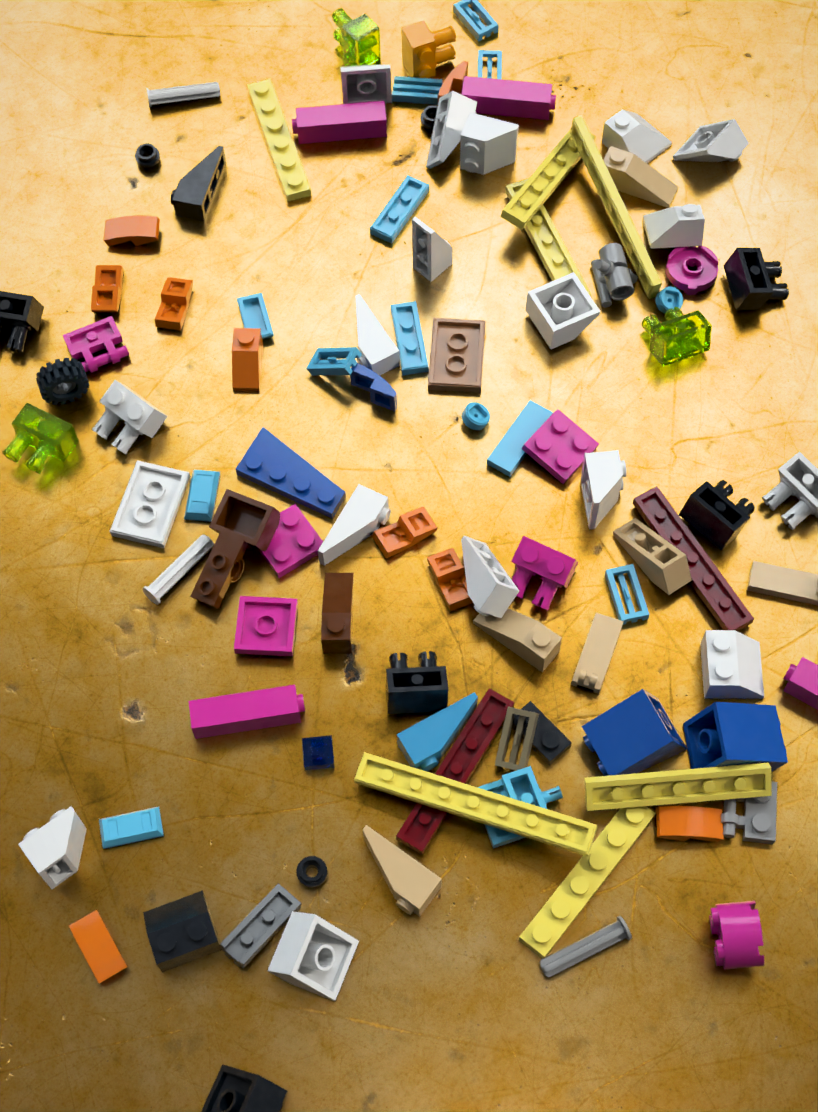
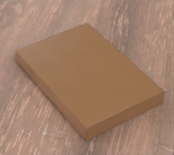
[428,317,486,393]

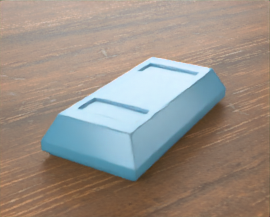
[237,293,274,340]
[184,470,220,522]
[99,806,164,849]

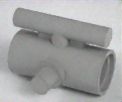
[591,243,638,307]

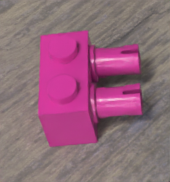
[511,536,579,610]

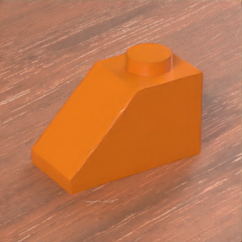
[232,328,264,391]

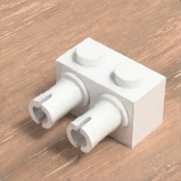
[92,380,168,454]
[762,451,818,530]

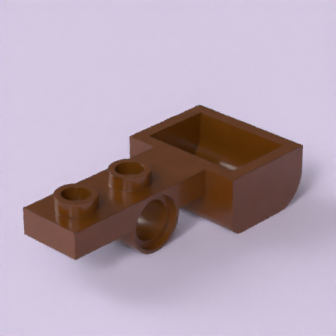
[190,489,280,609]

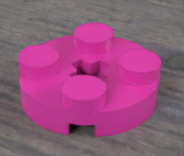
[665,245,719,295]

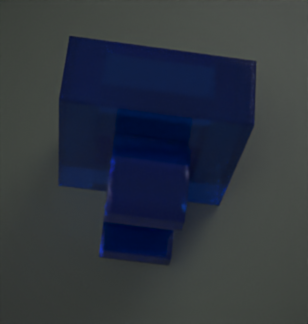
[302,735,335,770]

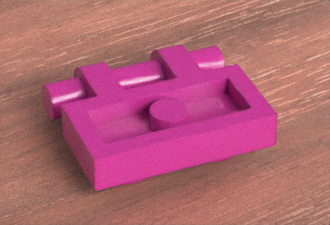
[62,316,129,373]

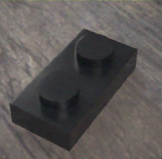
[512,701,572,766]

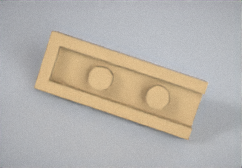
[747,561,818,606]
[571,612,624,694]

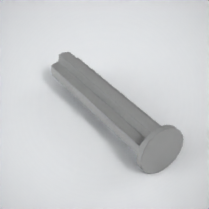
[540,916,632,977]

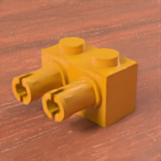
[401,20,456,78]

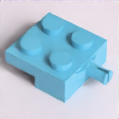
[477,766,563,848]

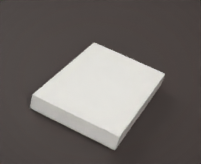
[110,460,190,548]

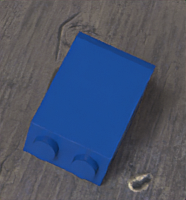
[582,689,687,776]
[683,702,788,772]

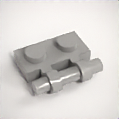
[721,781,777,844]

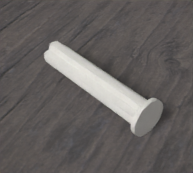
[146,82,220,108]
[142,534,214,605]

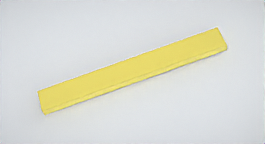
[570,115,662,299]
[354,752,597,857]

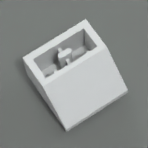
[18,806,87,889]

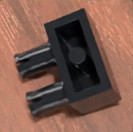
[723,248,789,310]
[0,291,44,353]
[678,480,755,551]
[386,651,448,714]

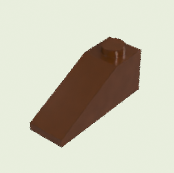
[321,573,354,654]

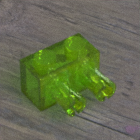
[332,8,381,66]
[642,307,712,366]
[3,403,79,474]

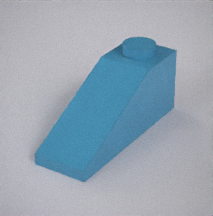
[397,692,478,772]

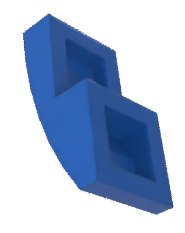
[350,363,397,411]

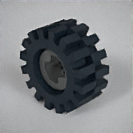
[36,358,89,405]

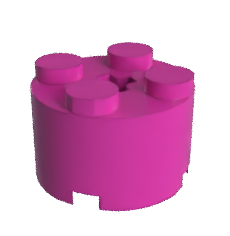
[709,901,764,969]

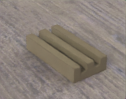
[495,707,539,771]

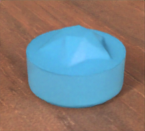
[655,286,683,314]
[461,402,490,430]

